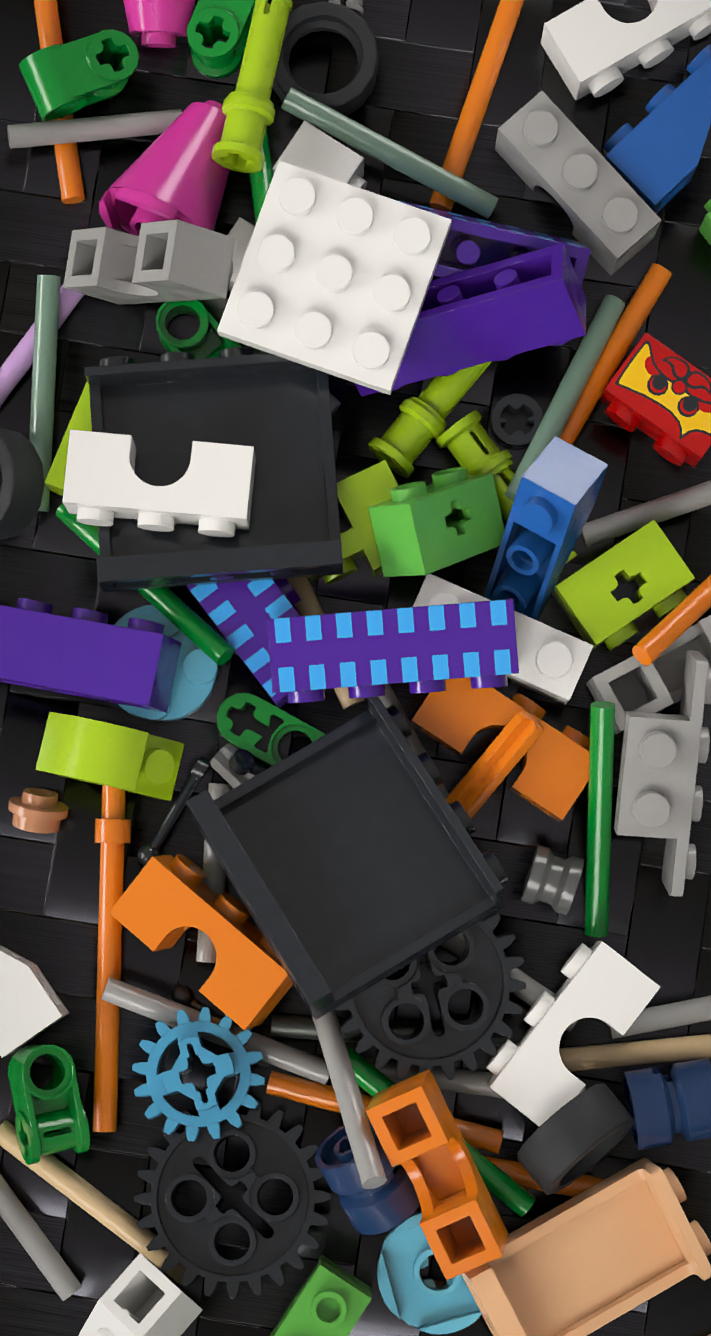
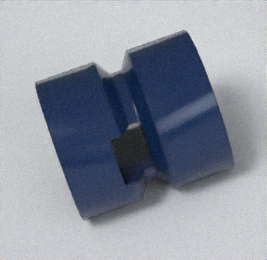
[623,1058,711,1150]
[315,1118,420,1235]

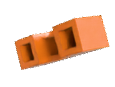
[411,677,590,822]
[109,854,293,1030]
[365,1069,509,1280]

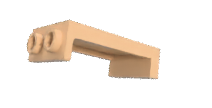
[461,1157,711,1336]

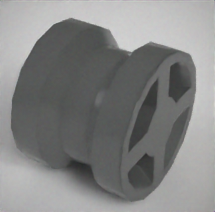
[520,844,584,915]

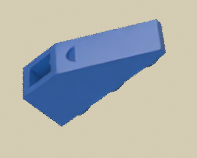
[603,44,711,214]
[484,436,608,621]

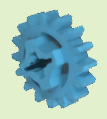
[132,1007,265,1142]

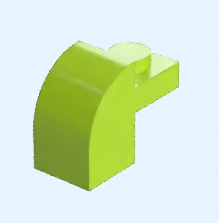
[308,460,398,585]
[35,712,184,801]

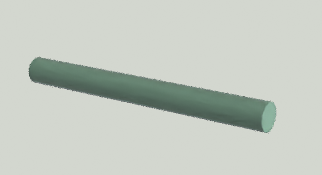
[281,87,499,219]
[29,275,61,512]
[505,295,625,502]

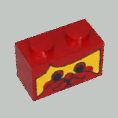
[599,332,711,468]

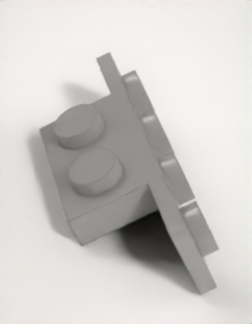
[614,650,711,897]

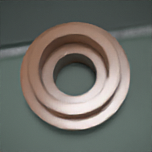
[8,788,69,834]

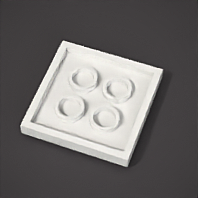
[217,160,451,395]

